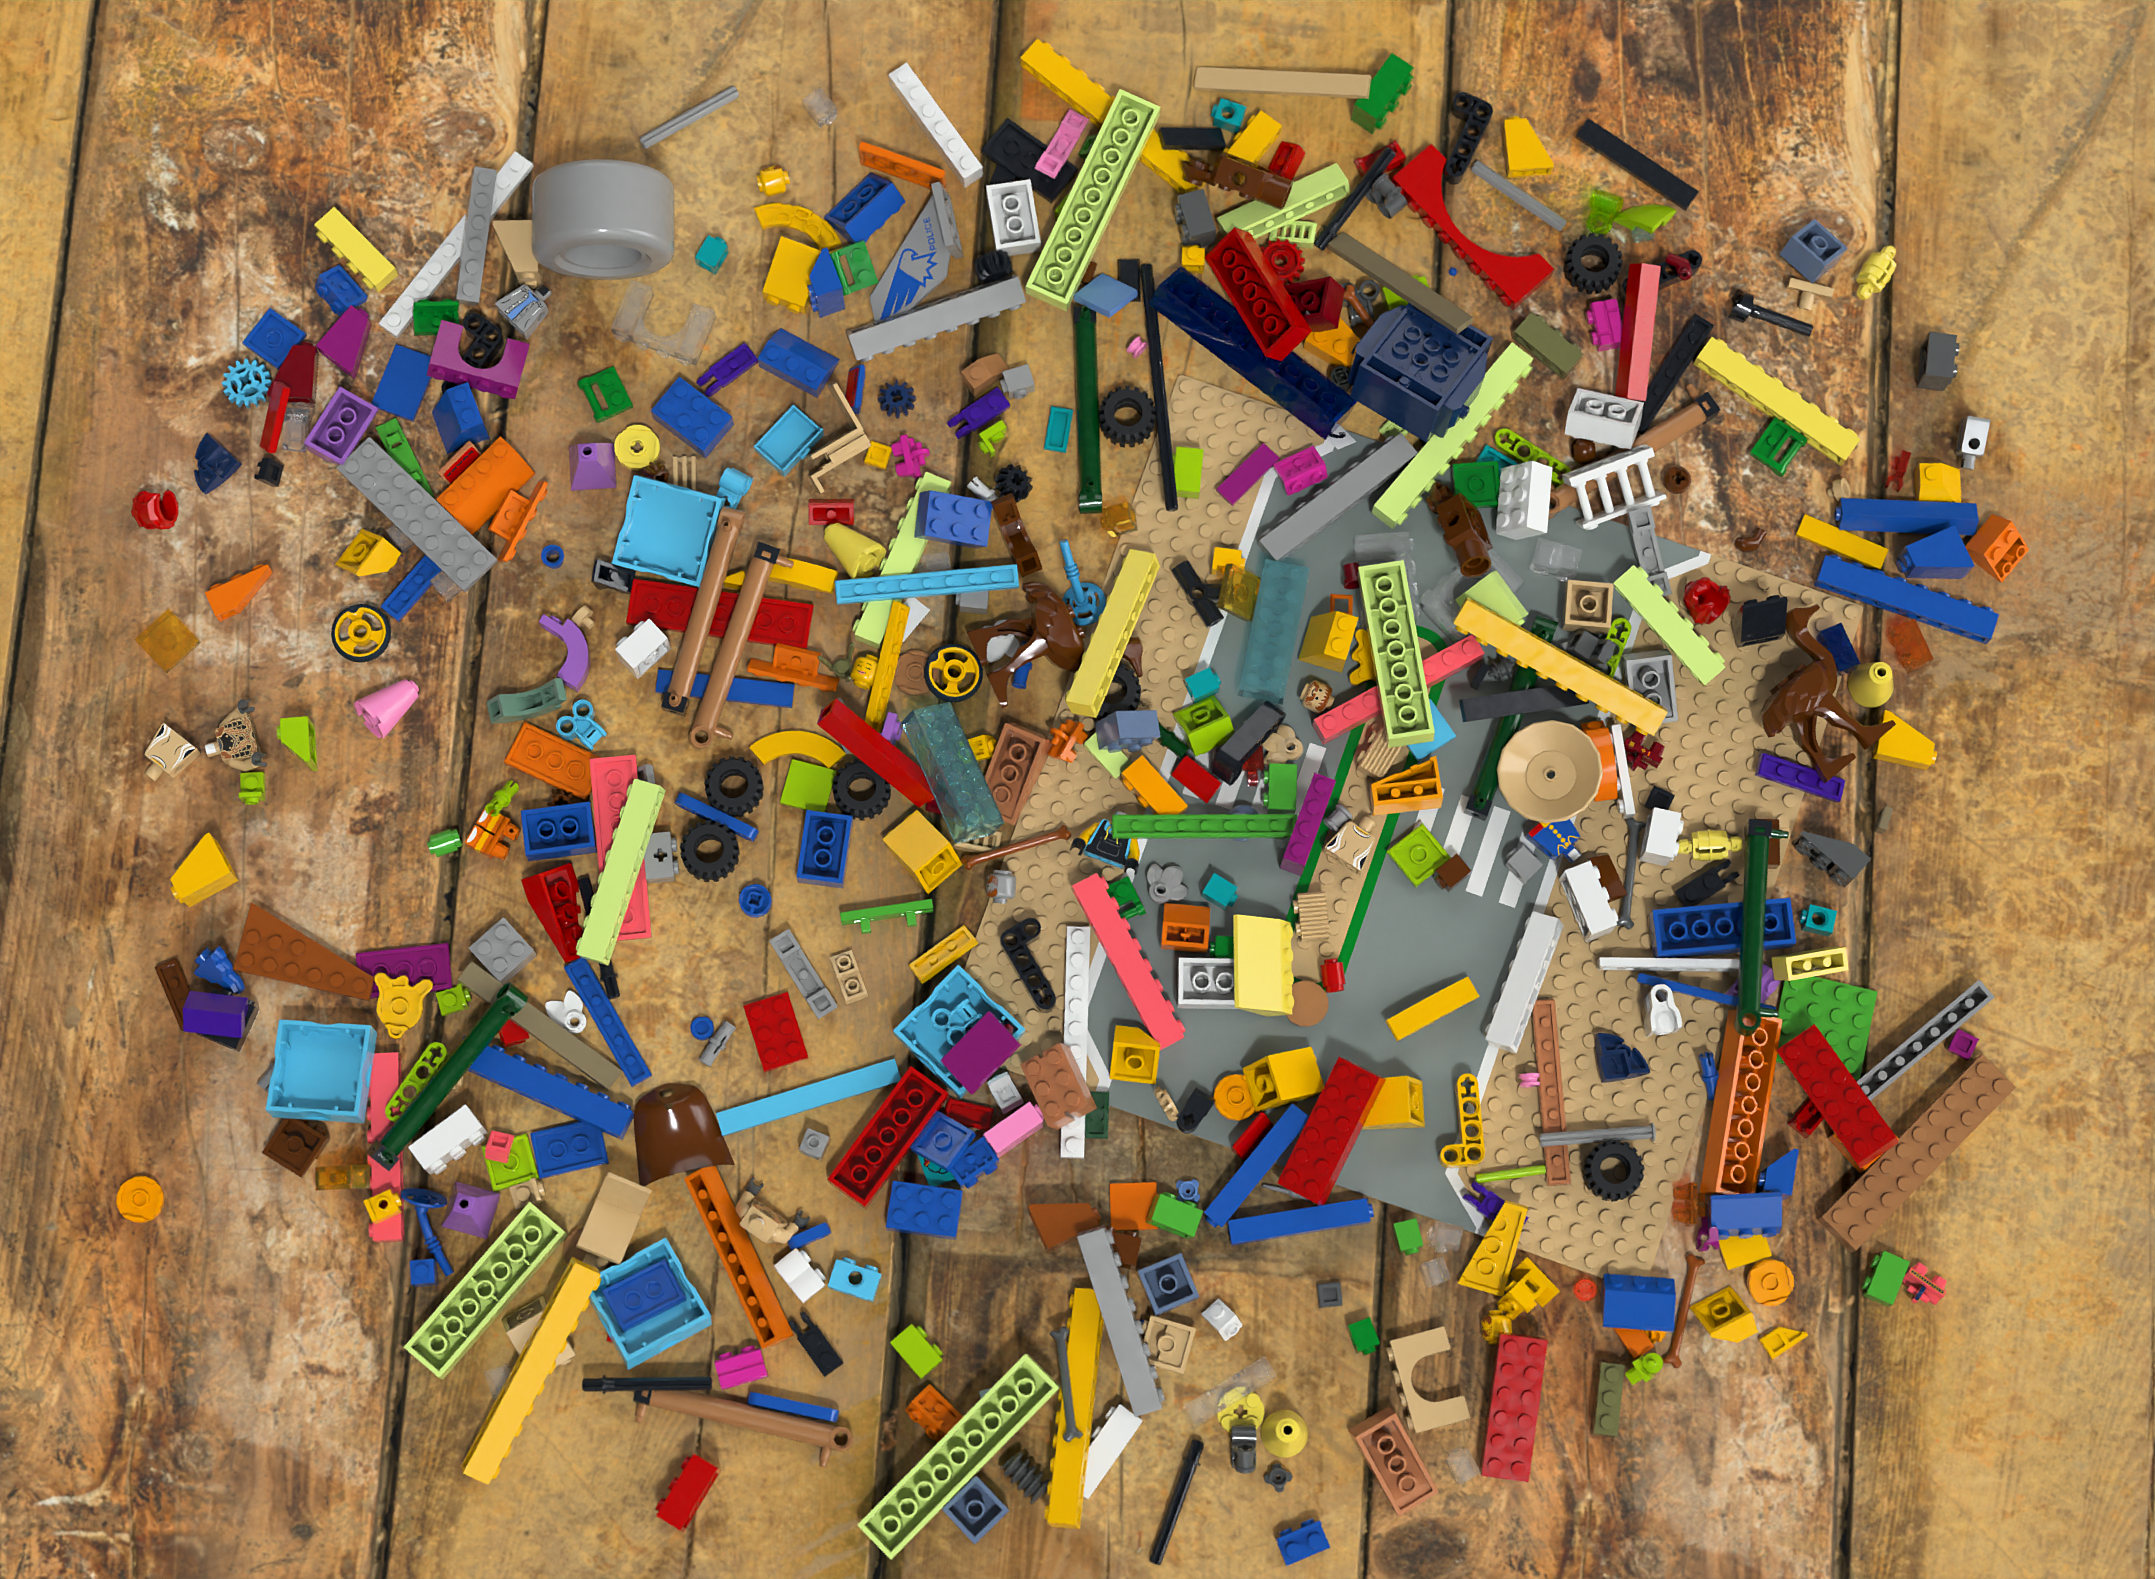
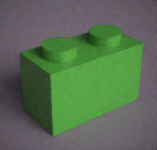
[1263,763,1297,814]
[1145,1192,1203,1240]
[1862,1251,1910,1307]

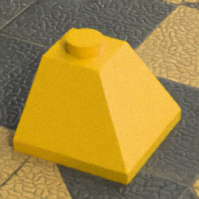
[1914,463,1962,503]
[335,529,401,576]
[1109,1025,1161,1084]
[1689,1286,1758,1343]

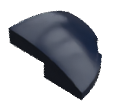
[194,433,242,494]
[1595,1033,1650,1083]

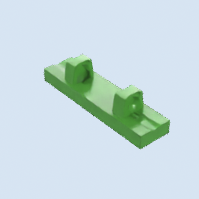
[375,418,435,499]
[840,899,933,934]

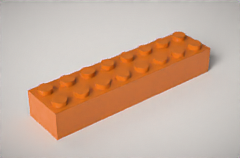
[1700,1009,1782,1196]

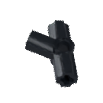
[1171,560,1232,628]

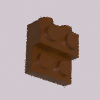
[262,1118,329,1178]

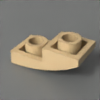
[830,950,868,1004]

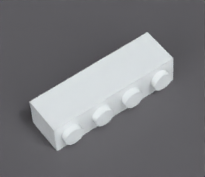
[1084,1404,1143,1500]

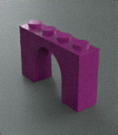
[427,320,530,400]
[1280,772,1336,876]

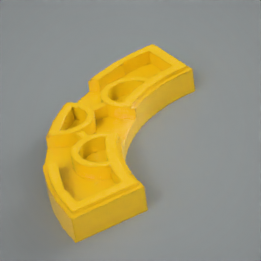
[754,203,841,251]
[749,731,846,769]

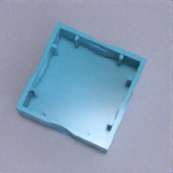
[612,475,726,587]
[893,965,1025,1099]
[266,1019,377,1123]
[589,1237,712,1370]

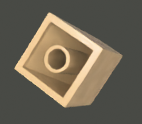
[493,220,543,289]
[502,1295,575,1375]

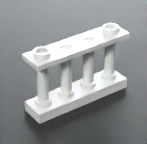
[1562,444,1666,530]

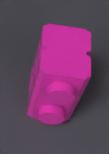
[1585,299,1623,352]
[714,1346,768,1390]

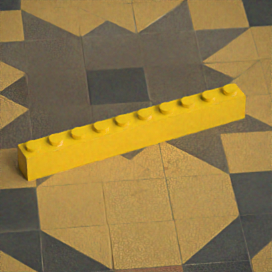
[1020,39,1206,194]
[1453,597,1668,736]
[461,1257,601,1485]
[1045,1288,1104,1529]

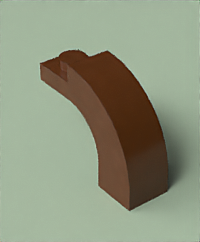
[991,493,1043,577]

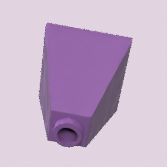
[569,443,617,491]
[442,1181,501,1239]

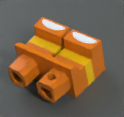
[465,808,521,860]

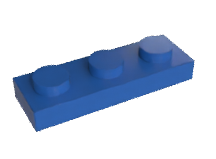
[380,555,443,622]

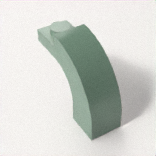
[486,678,567,724]

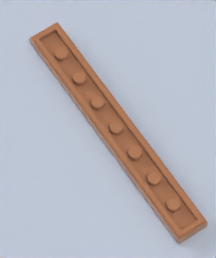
[1532,999,1571,1186]

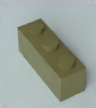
[1512,312,1583,380]
[1590,1362,1625,1438]

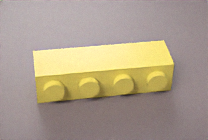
[314,207,398,293]

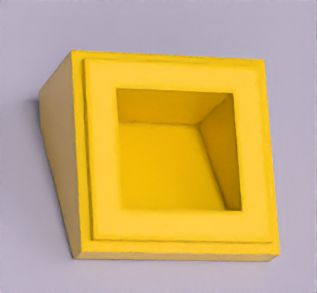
[724,571,745,590]

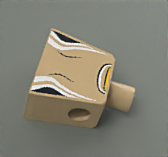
[144,723,201,781]
[1323,816,1376,876]

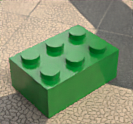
[1351,53,1414,135]

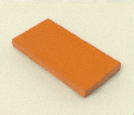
[859,141,946,190]
[504,722,601,802]

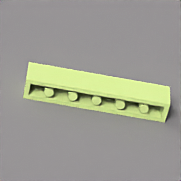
[1217,163,1350,239]
[1613,565,1725,687]

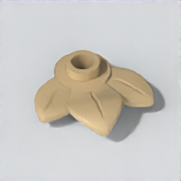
[1262,725,1303,766]

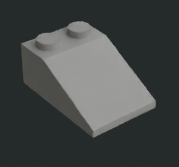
[1622,649,1678,727]

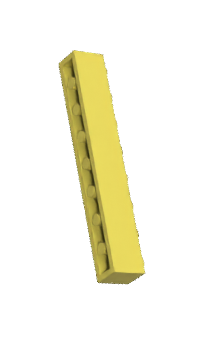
[1694,337,1861,466]
[1065,549,1160,718]

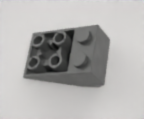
[1792,831,1871,888]

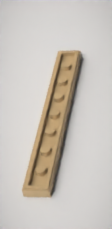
[1194,67,1371,99]

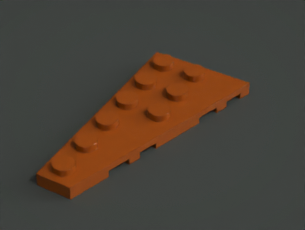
[233,903,375,1002]

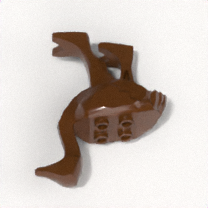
[967,582,1143,708]
[1760,604,1896,783]

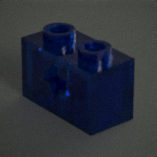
[1816,623,1861,677]

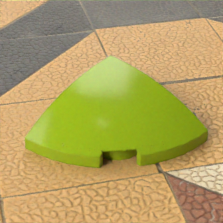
[1614,204,1676,234]

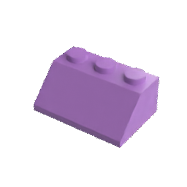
[304,387,379,465]

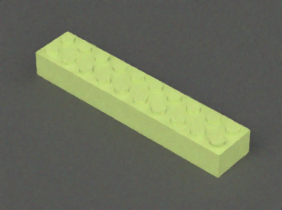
[1026,89,1161,312]
[857,1354,1061,1559]

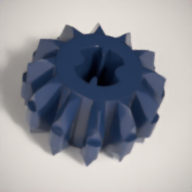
[878,380,916,419]

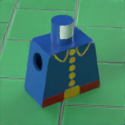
[1525,819,1582,864]

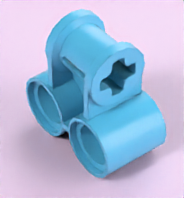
[716,467,753,509]
[556,699,607,751]
[931,999,983,1048]

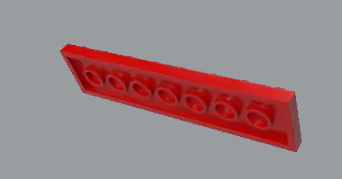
[626,579,814,650]

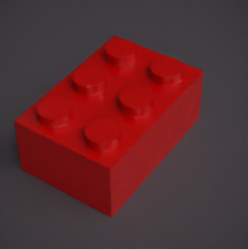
[655,1453,721,1532]

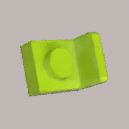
[978,420,1007,458]
[238,772,265,805]
[436,984,472,1016]

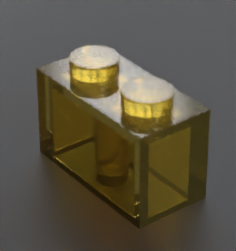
[315,1165,370,1191]

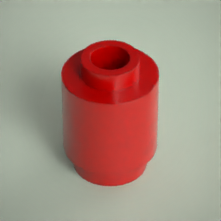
[1320,958,1346,993]

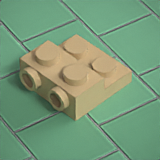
[1142,1316,1196,1375]

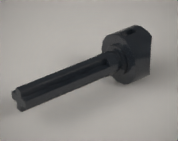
[1728,289,1814,337]

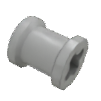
[1323,803,1353,834]

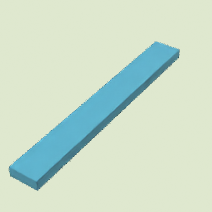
[835,564,1019,605]
[716,1059,901,1136]

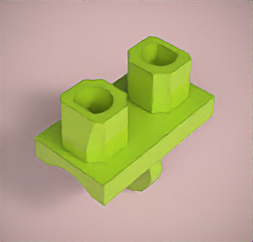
[1625,1353,1663,1385]

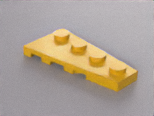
[1457,1200,1528,1297]

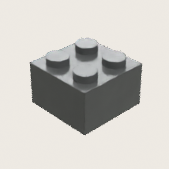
[1173,189,1216,248]
[1917,332,1960,391]

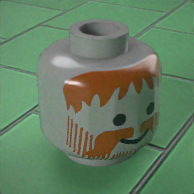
[986,870,1016,904]

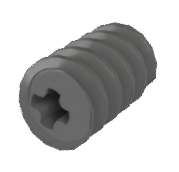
[1000,1451,1050,1505]

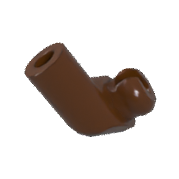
[1734,528,1767,552]

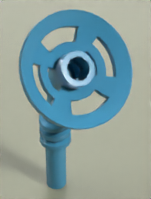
[1059,539,1106,626]

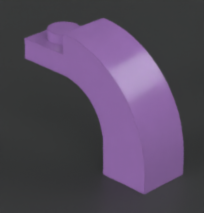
[539,614,590,693]

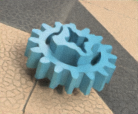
[222,359,272,409]

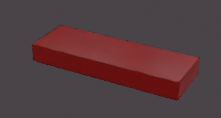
[259,381,291,453]

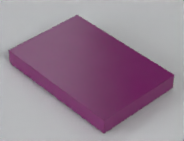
[940,1011,1022,1094]

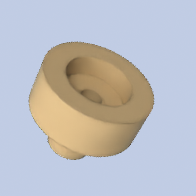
[1827,478,1851,502]
[571,605,595,629]

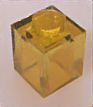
[1101,502,1138,537]

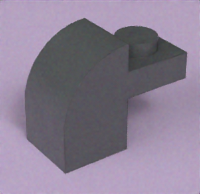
[1565,630,1615,669]

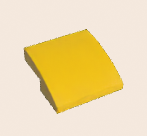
[1719,1235,1772,1270]

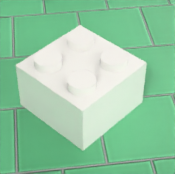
[615,619,671,679]
[1639,807,1684,866]

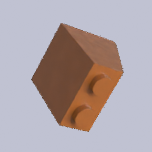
[1028,1203,1101,1253]

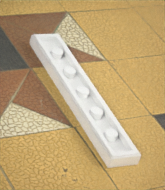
[1597,957,1739,972]

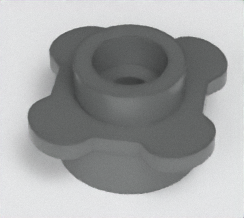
[1264,1464,1292,1492]

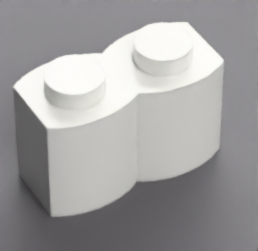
[774,1248,826,1304]

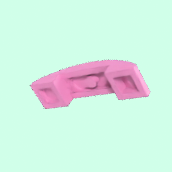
[1035,109,1089,179]

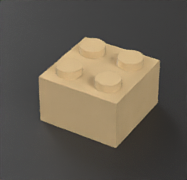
[1562,580,1614,635]

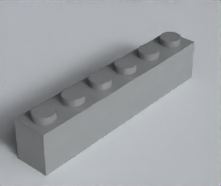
[454,166,497,307]

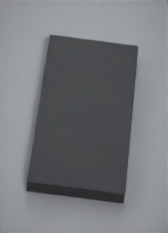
[981,118,1079,204]

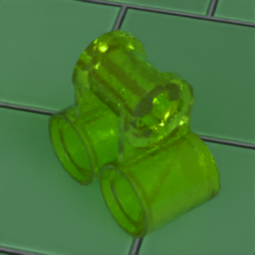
[1587,189,1624,235]

